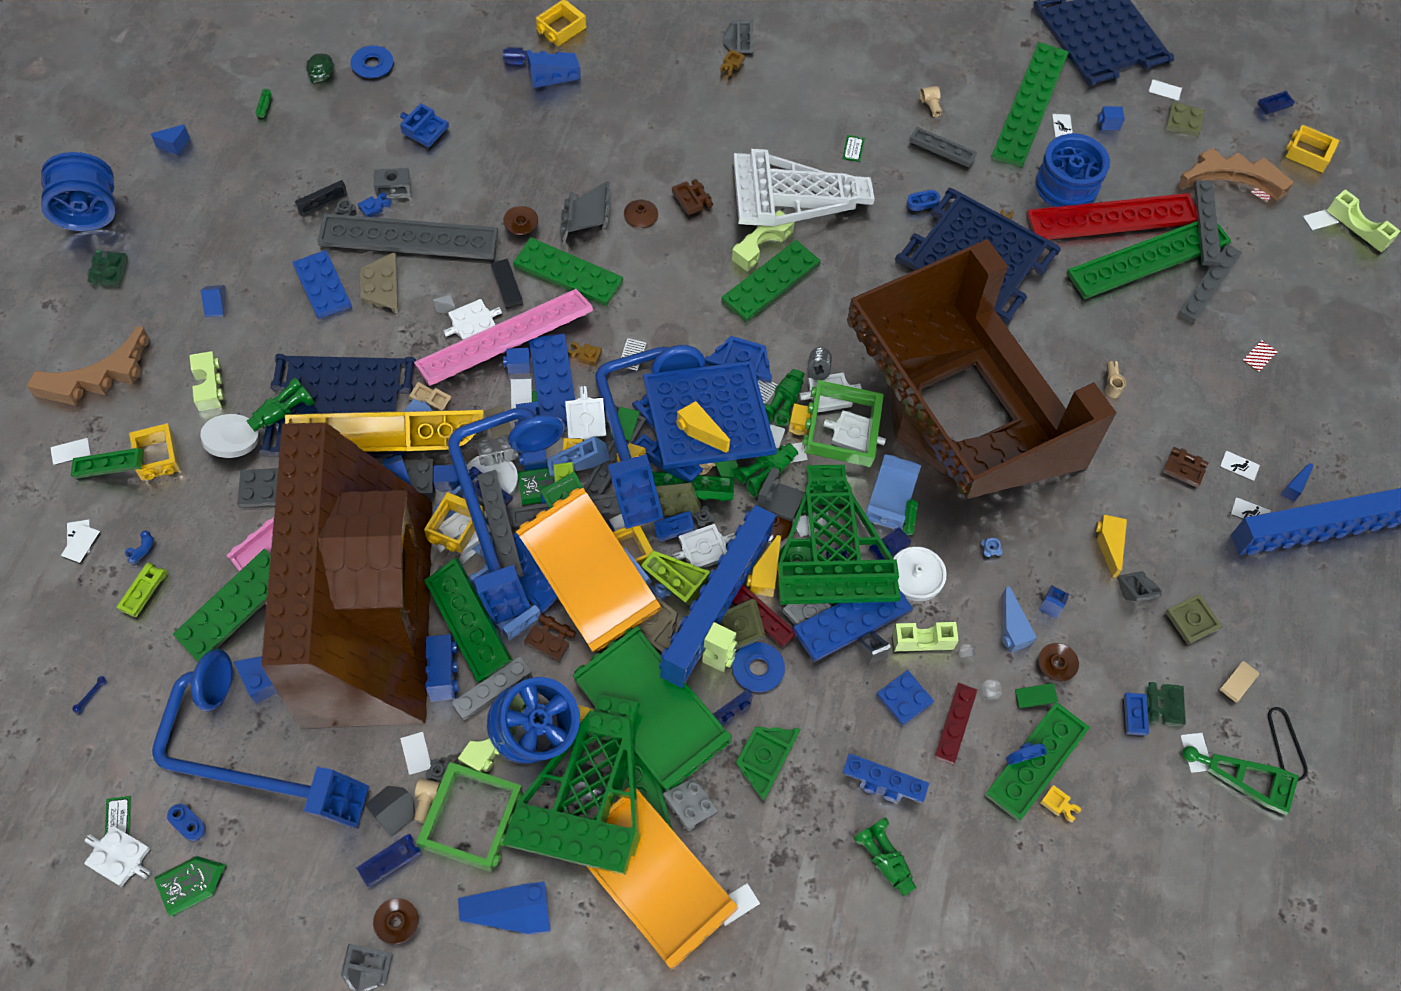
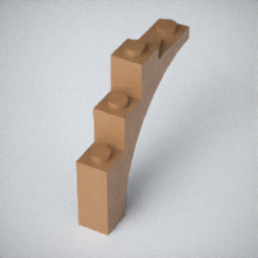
[1178,148,1294,201]
[27,326,149,406]

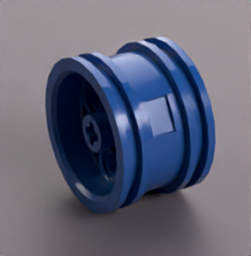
[1035,133,1110,207]
[41,152,115,231]

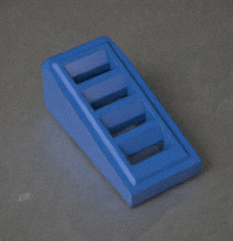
[1281,463,1313,502]

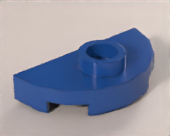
[1006,743,1047,765]

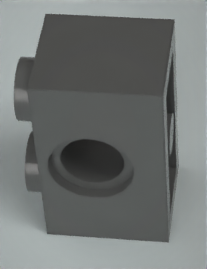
[374,168,411,197]

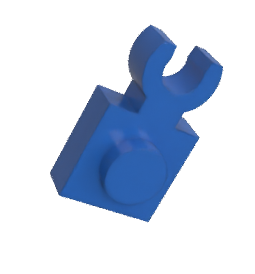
[358,192,391,217]

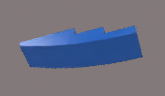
[633,434,703,483]

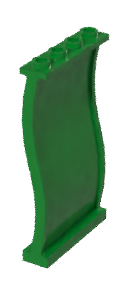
[573,626,732,792]

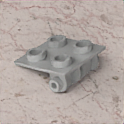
[474,435,518,466]
[663,778,718,832]

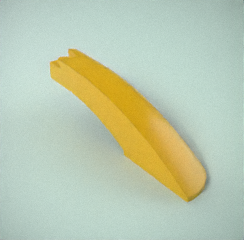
[285,410,483,452]

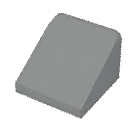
[433,295,455,314]

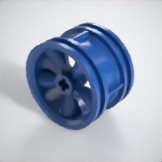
[487,677,580,764]

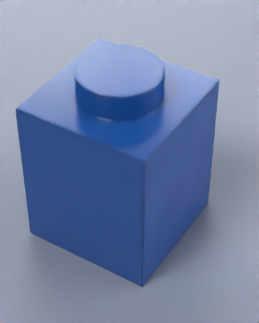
[1097,106,1125,130]
[503,348,530,374]
[433,465,459,491]

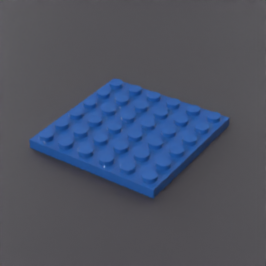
[643,361,777,469]

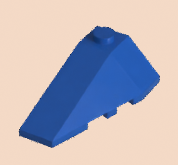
[458,881,550,935]

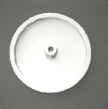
[200,414,259,458]
[466,454,518,505]
[893,547,947,601]

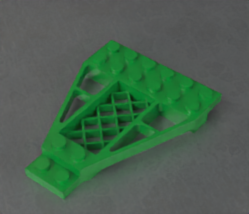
[777,464,901,605]
[503,694,641,875]

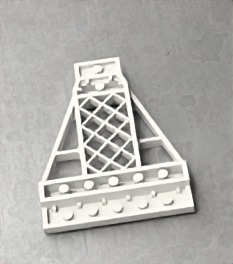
[733,149,875,226]

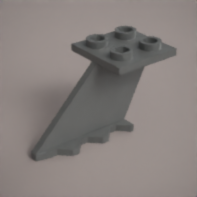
[560,181,610,242]

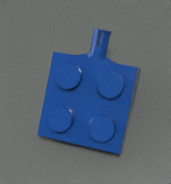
[400,103,449,148]

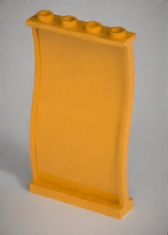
[516,488,663,654]
[586,787,739,970]

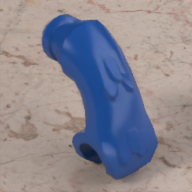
[125,531,154,564]

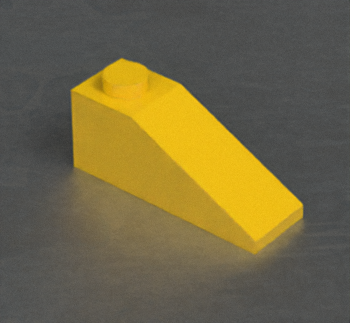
[676,401,730,453]
[1095,514,1127,578]
[747,535,781,597]

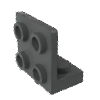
[757,467,805,521]

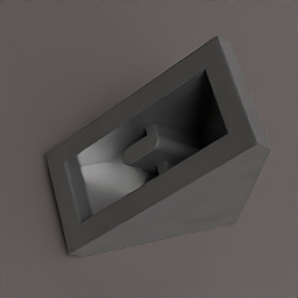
[856,632,891,666]

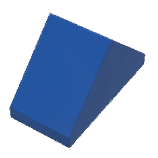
[151,124,190,155]
[201,285,225,318]
[382,454,412,486]
[1039,585,1069,619]

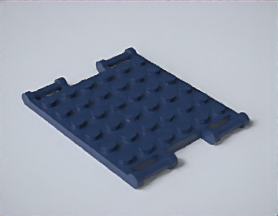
[1033,0,1174,87]
[895,188,1061,324]
[259,354,416,458]

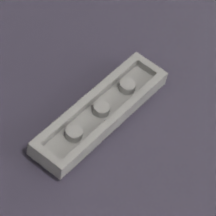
[451,657,532,721]

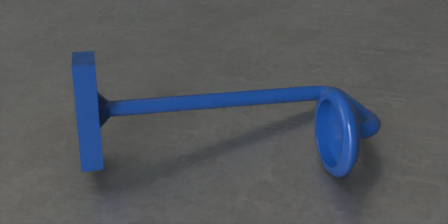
[595,345,705,529]
[448,408,564,625]
[152,649,369,828]

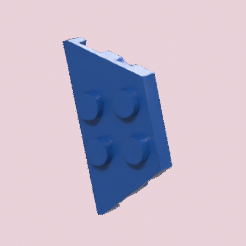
[705,336,772,383]

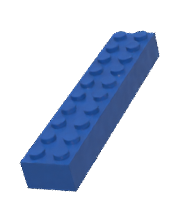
[1231,488,1401,555]
[659,505,776,688]

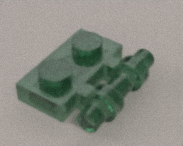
[87,251,128,286]
[1147,682,1186,727]

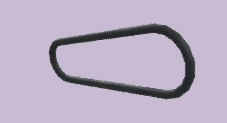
[1268,707,1308,781]

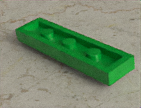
[70,448,143,479]

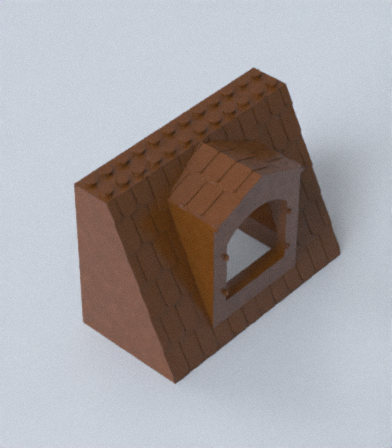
[847,239,1117,499]
[261,422,433,729]

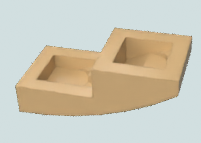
[408,382,451,411]
[1220,661,1260,703]

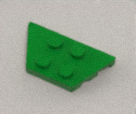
[736,727,801,801]

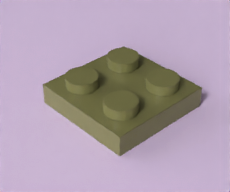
[1166,102,1205,138]
[656,483,701,516]
[1165,593,1222,645]
[721,599,766,650]

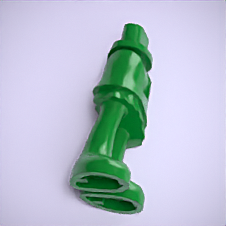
[764,369,805,426]
[246,377,315,432]
[734,443,798,498]
[853,817,917,896]

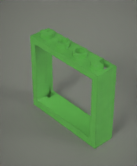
[802,380,884,467]
[416,762,524,872]

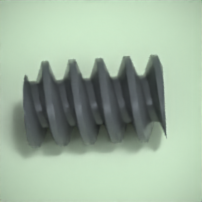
[807,347,832,380]

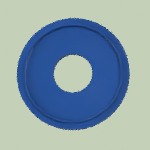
[351,45,394,78]
[732,642,785,692]

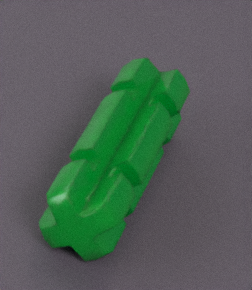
[255,89,272,118]
[903,499,918,536]

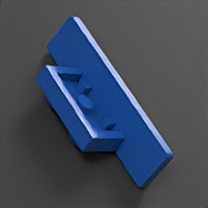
[843,754,929,803]

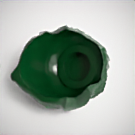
[306,53,335,83]

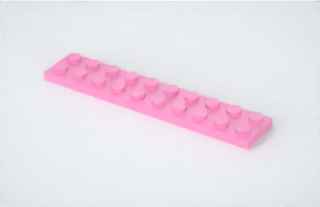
[414,289,593,386]

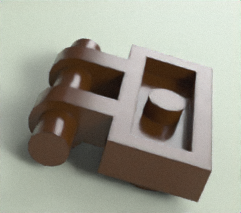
[672,179,713,215]
[1162,447,1209,488]
[524,614,577,662]

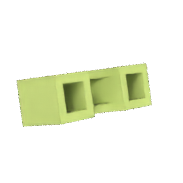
[190,351,224,411]
[702,622,738,673]
[892,622,959,651]

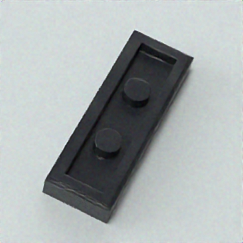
[295,180,348,216]
[491,258,523,308]

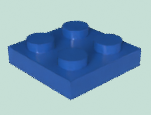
[876,670,934,726]

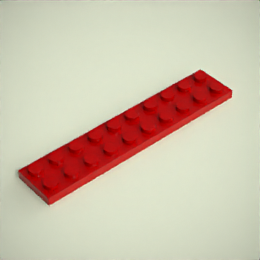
[1026,193,1197,240]

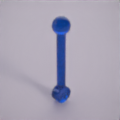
[72,676,106,713]

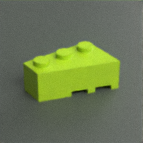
[641,551,711,606]

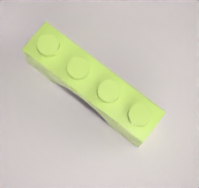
[1327,189,1400,252]
[732,210,795,272]
[458,696,527,773]

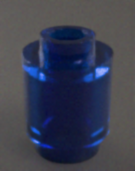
[503,47,527,64]

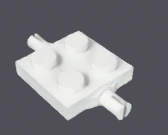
[443,299,502,340]
[799,372,861,413]
[565,386,606,441]
[823,410,886,453]
[436,510,492,556]
[672,524,735,569]
[84,826,151,887]

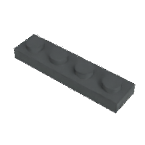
[909,126,977,168]

